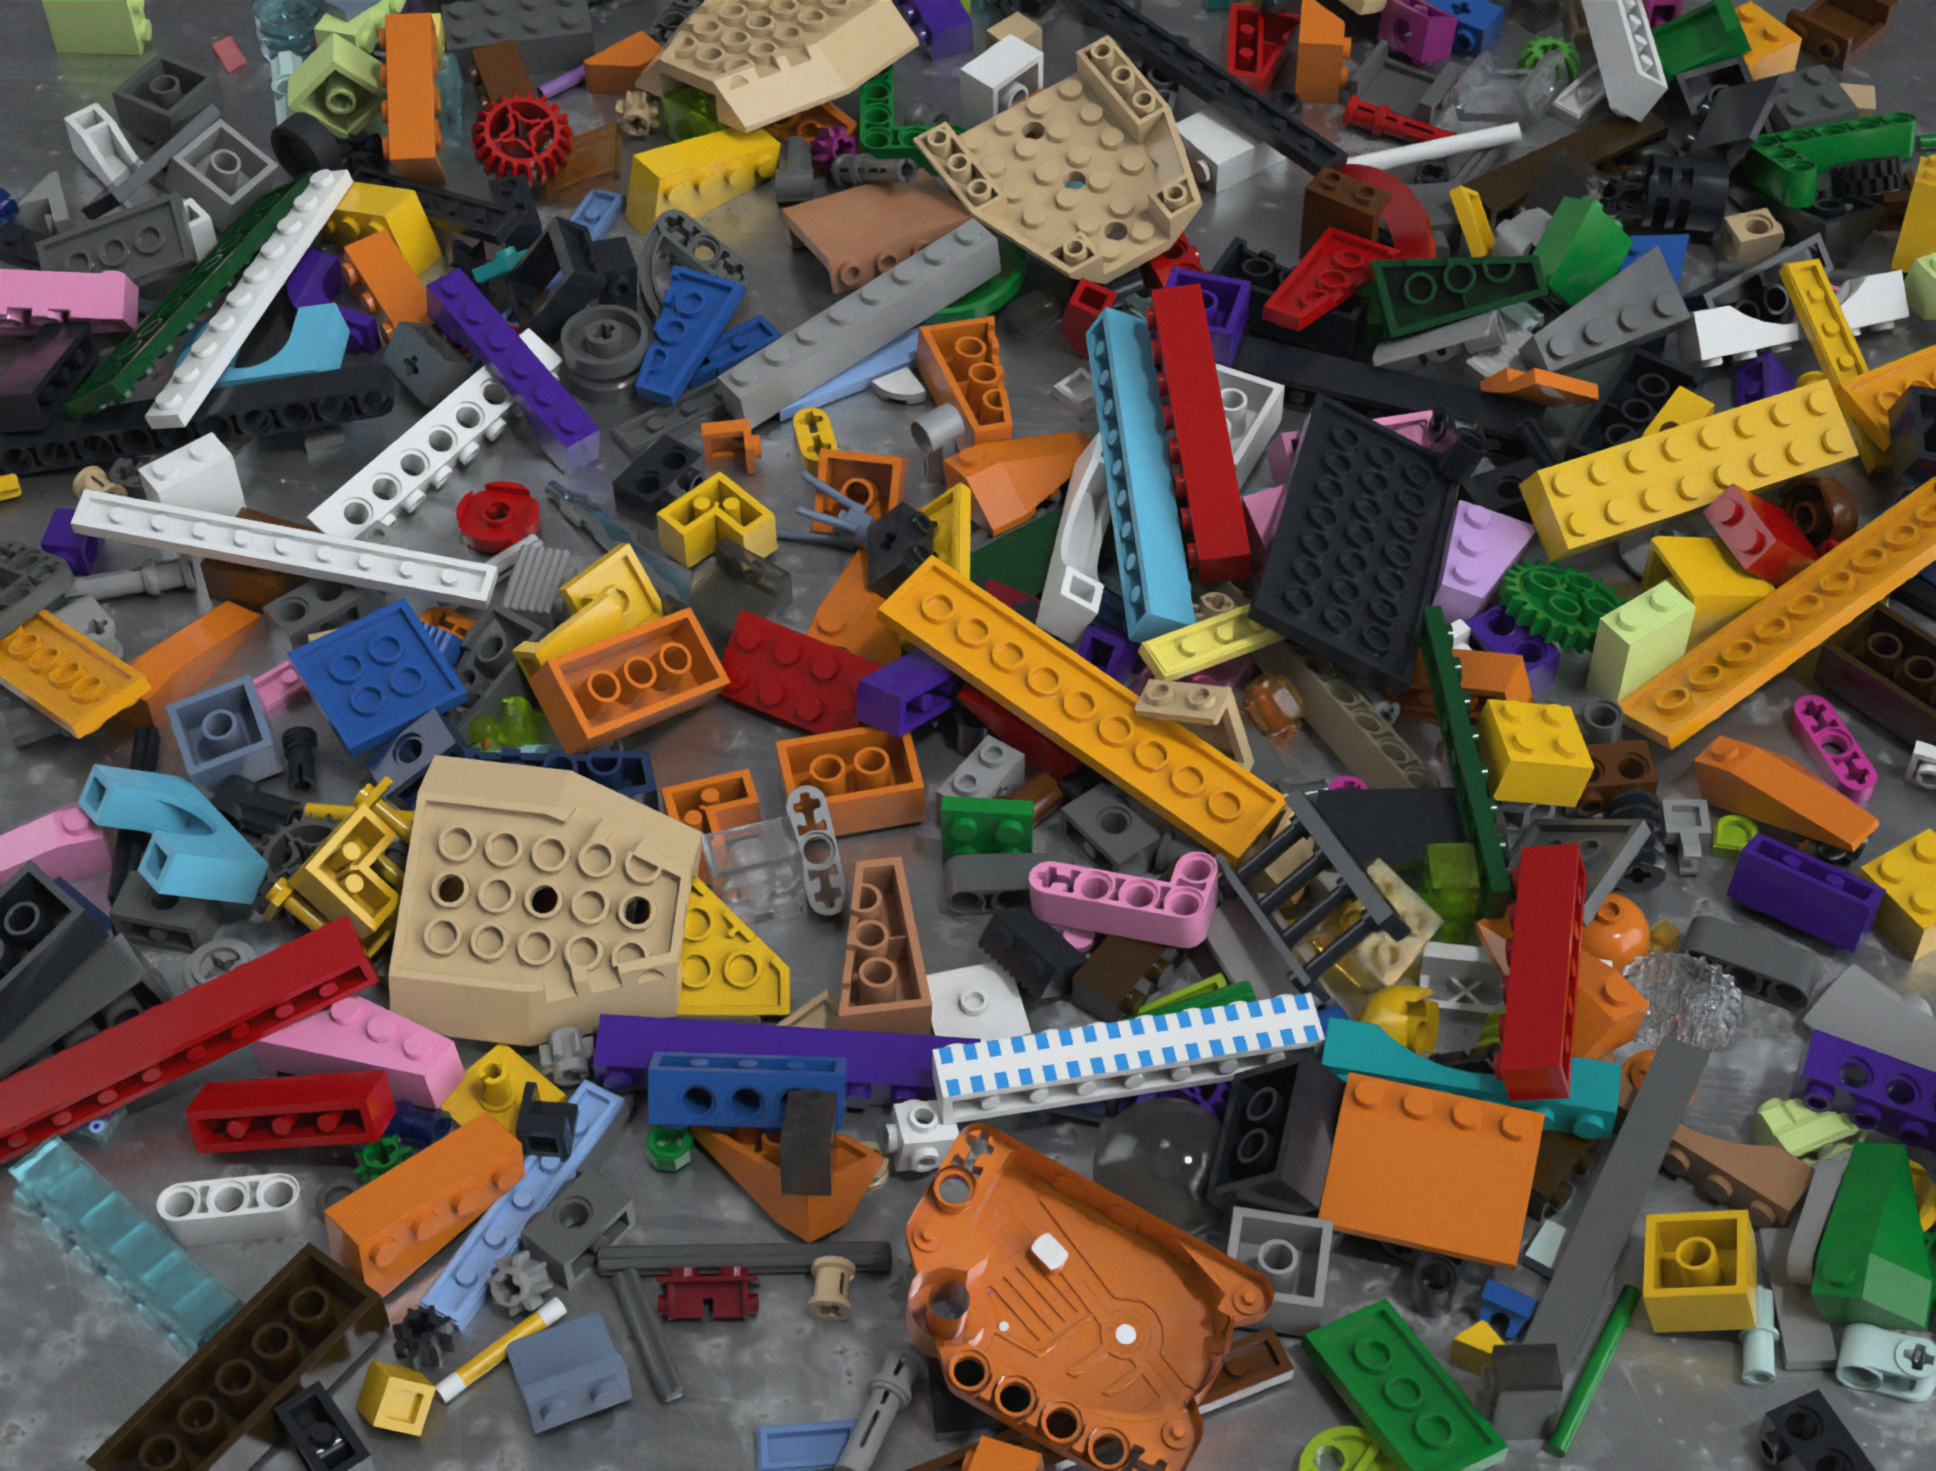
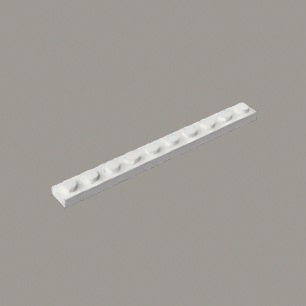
[144,169,353,429]
[71,489,498,610]

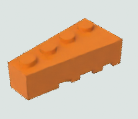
[379,12,446,183]

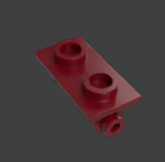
[656,1267,760,1320]

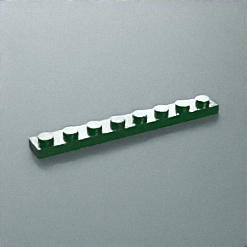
[1417,606,1515,919]

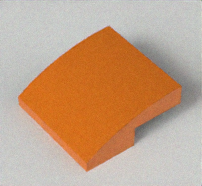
[1480,367,1599,409]

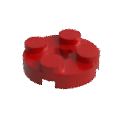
[456,481,541,552]

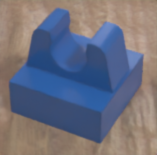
[1479,1279,1540,1339]

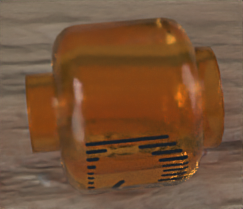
[1241,672,1306,739]

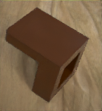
[1868,171,1915,231]

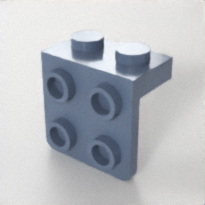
[507,1313,633,1434]

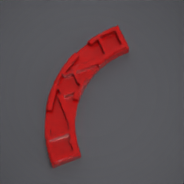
[1339,164,1436,259]

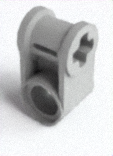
[51,594,125,660]

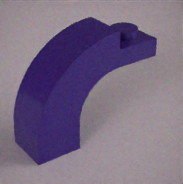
[286,248,381,356]

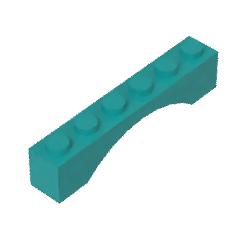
[1322,1017,1622,1140]

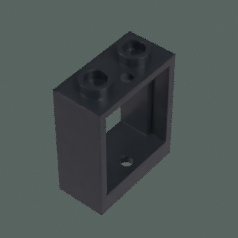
[504,216,606,345]

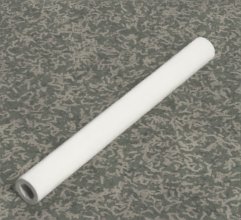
[1346,122,1521,170]

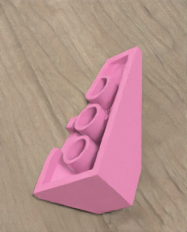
[0,803,113,888]

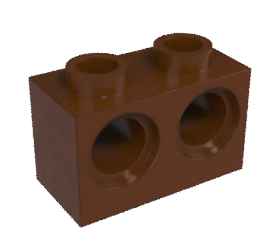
[1562,740,1659,817]

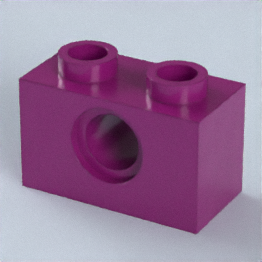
[1377,0,1458,66]

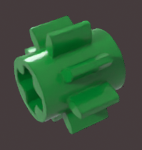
[354,1135,414,1185]

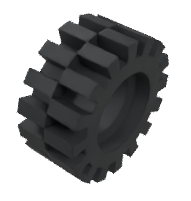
[1829,155,1903,198]

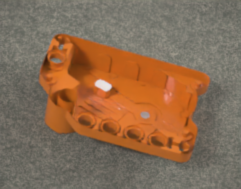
[905,1123,1275,1471]

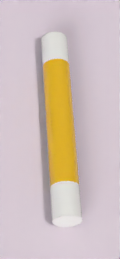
[435,1297,567,1404]

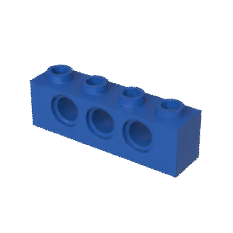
[648,1051,847,1135]

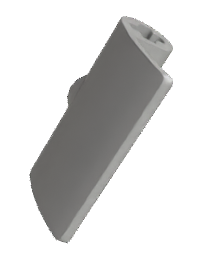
[1372,309,1507,372]
[1204,893,1338,1012]
[1802,963,1936,1072]

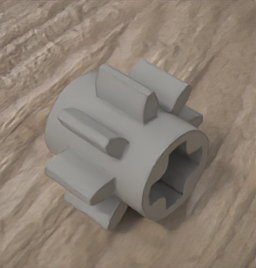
[538,1027,595,1086]
[486,1250,553,1316]

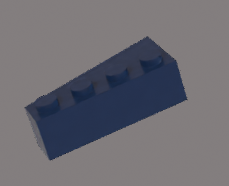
[463,747,659,812]

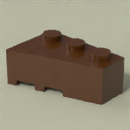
[467,39,549,153]

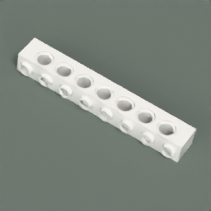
[304,328,563,539]

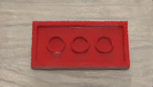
[719,610,884,734]

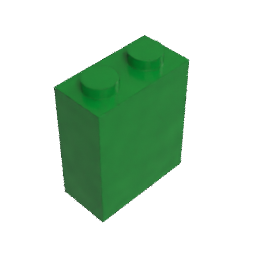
[1532,196,1634,315]

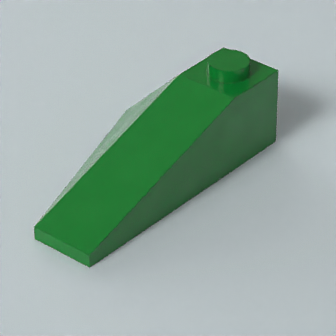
[1811,1141,1934,1332]

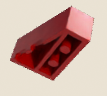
[1220,3,1301,97]

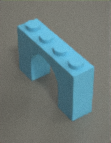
[172,303,350,389]
[78,764,269,904]

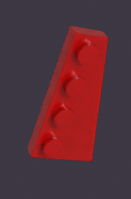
[1262,227,1401,332]

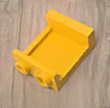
[512,593,629,681]

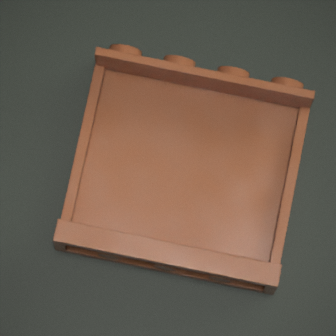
[782,168,973,294]

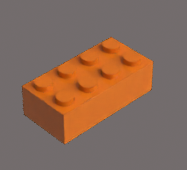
[528,607,731,754]

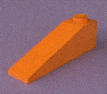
[943,430,1093,537]
[806,546,902,666]

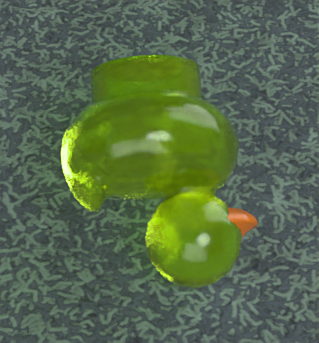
[469,695,544,751]

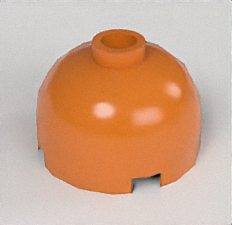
[1581,892,1650,981]

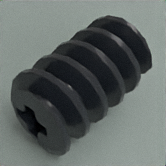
[1603,790,1667,893]

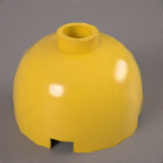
[1355,985,1439,1057]

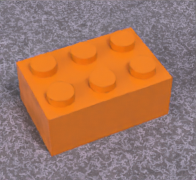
[776,726,926,841]

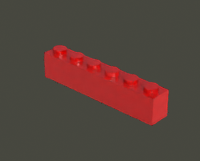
[1494,843,1587,1101]

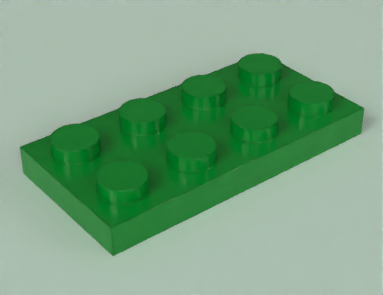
[1301,1298,1509,1471]

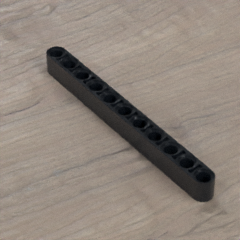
[0,363,395,476]

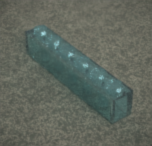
[8,1133,244,1359]

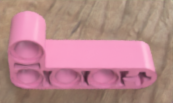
[1029,852,1219,948]

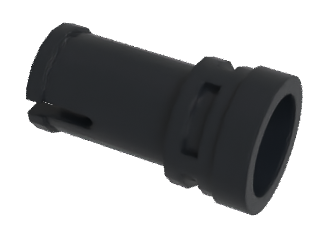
[282,726,318,794]

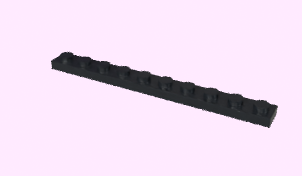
[1057,0,1349,177]

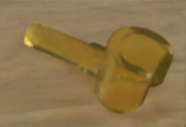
[1634,919,1680,980]

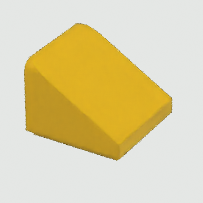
[1449,1319,1515,1386]

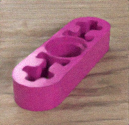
[1790,695,1877,804]

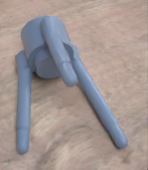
[776,472,874,550]

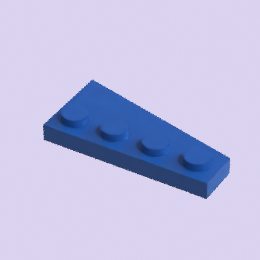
[635,265,746,407]

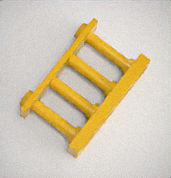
[262,776,413,961]

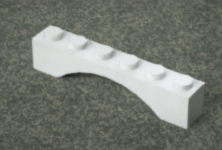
[64,102,217,261]
[1676,270,1909,368]
[1035,432,1111,645]

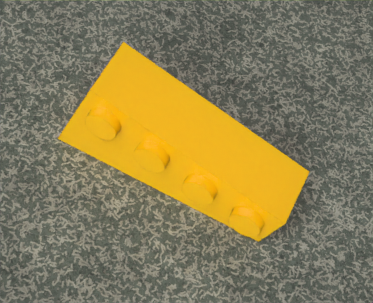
[625,127,781,237]

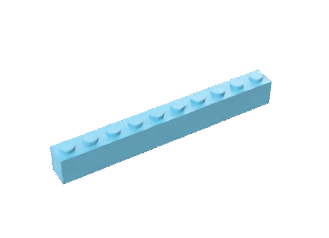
[1086,307,1196,644]

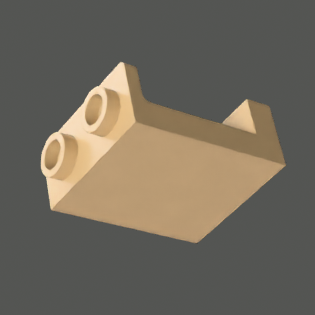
[1134,679,1254,772]

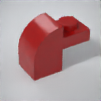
[1062,278,1118,360]

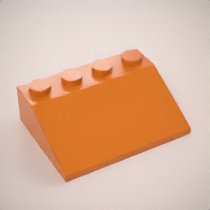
[1318,1072,1545,1271]

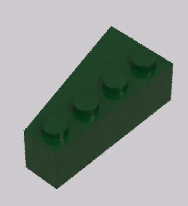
[1367,255,1549,340]

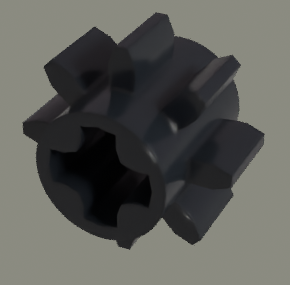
[392,1305,455,1371]

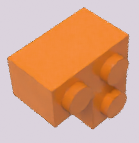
[661,768,763,885]

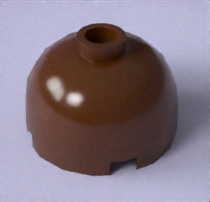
[1778,475,1858,555]

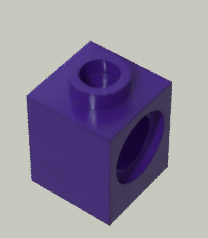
[40,508,105,576]

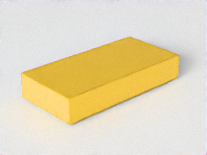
[1449,185,1495,257]

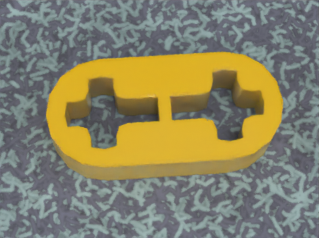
[793,407,837,475]

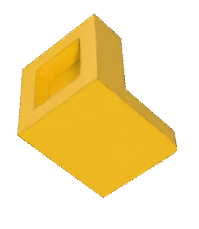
[356,1359,436,1436]

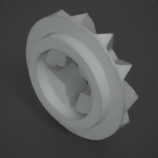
[184,938,258,990]

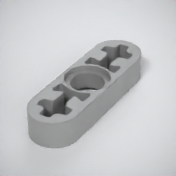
[785,785,848,916]
[1787,1158,1848,1286]

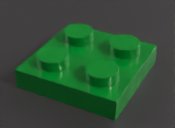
[941,796,1034,866]

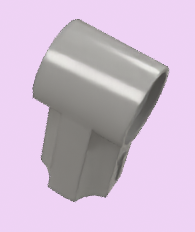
[910,403,965,485]

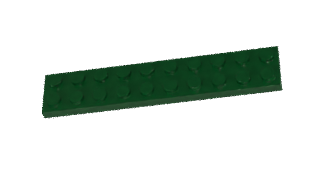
[61,170,313,420]

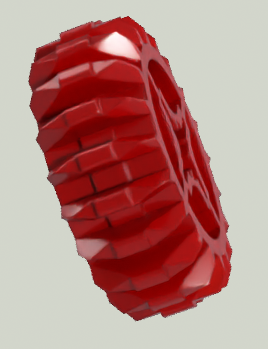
[471,90,573,188]

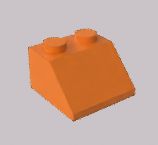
[1295,0,1351,104]
[812,449,909,534]

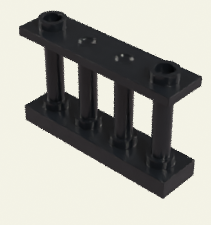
[1214,787,1412,1004]

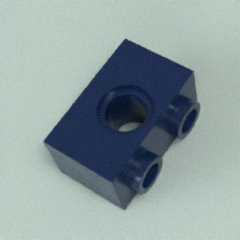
[364,707,468,811]

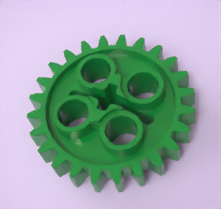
[1497,559,1628,655]

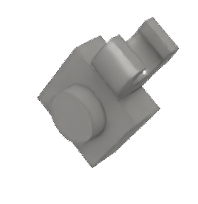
[1659,799,1712,875]

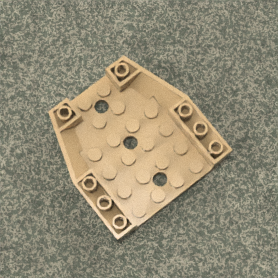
[635,0,919,133]
[913,35,1202,284]
[388,755,703,1047]

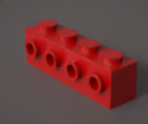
[185,1070,397,1154]

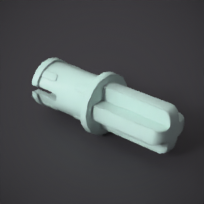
[1738,1285,1779,1387]

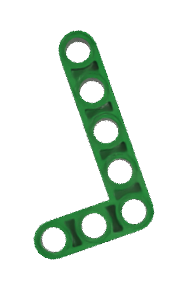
[860,63,966,176]
[1743,112,1917,208]

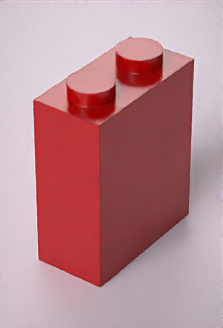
[1702,483,1821,587]

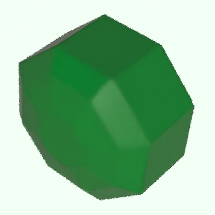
[645,1124,694,1171]

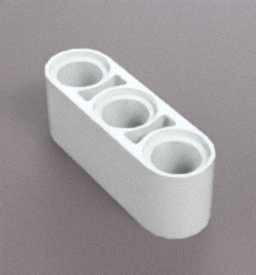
[156,1173,308,1246]

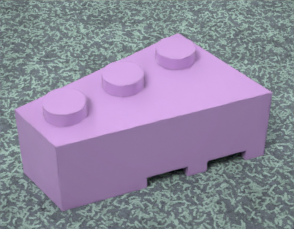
[1429,500,1537,623]

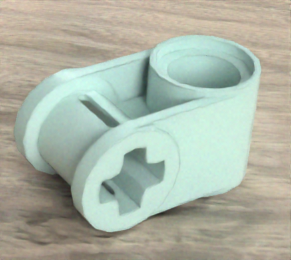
[1836,1322,1936,1403]

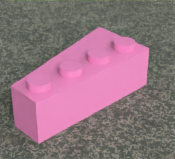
[0,269,139,337]
[250,994,466,1110]

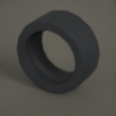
[270,112,342,178]

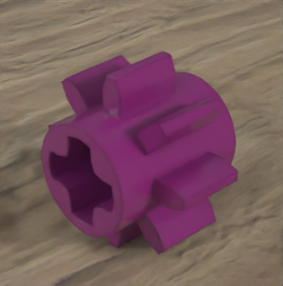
[810,126,857,172]

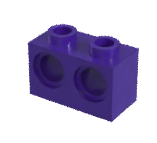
[1465,604,1561,695]

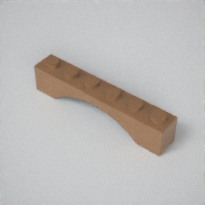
[1597,1051,1815,1229]

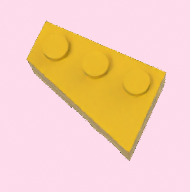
[319,182,443,278]

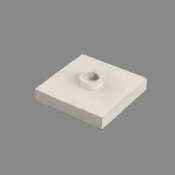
[926,961,1032,1042]

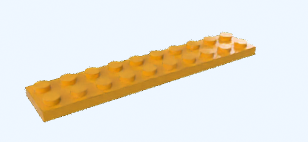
[1618,476,1936,750]
[876,555,1287,866]

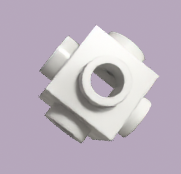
[881,1099,959,1172]

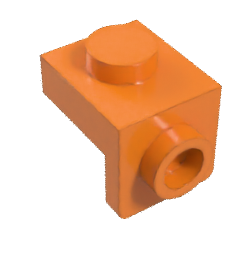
[701,418,762,475]

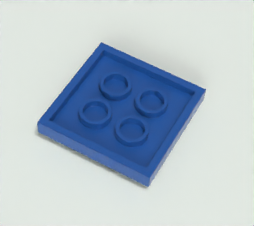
[287,598,469,758]

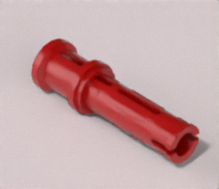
[1342,94,1457,144]

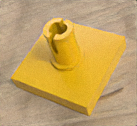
[557,543,669,630]
[433,1043,567,1139]

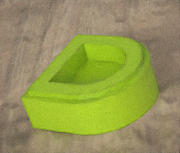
[1711,814,1760,860]

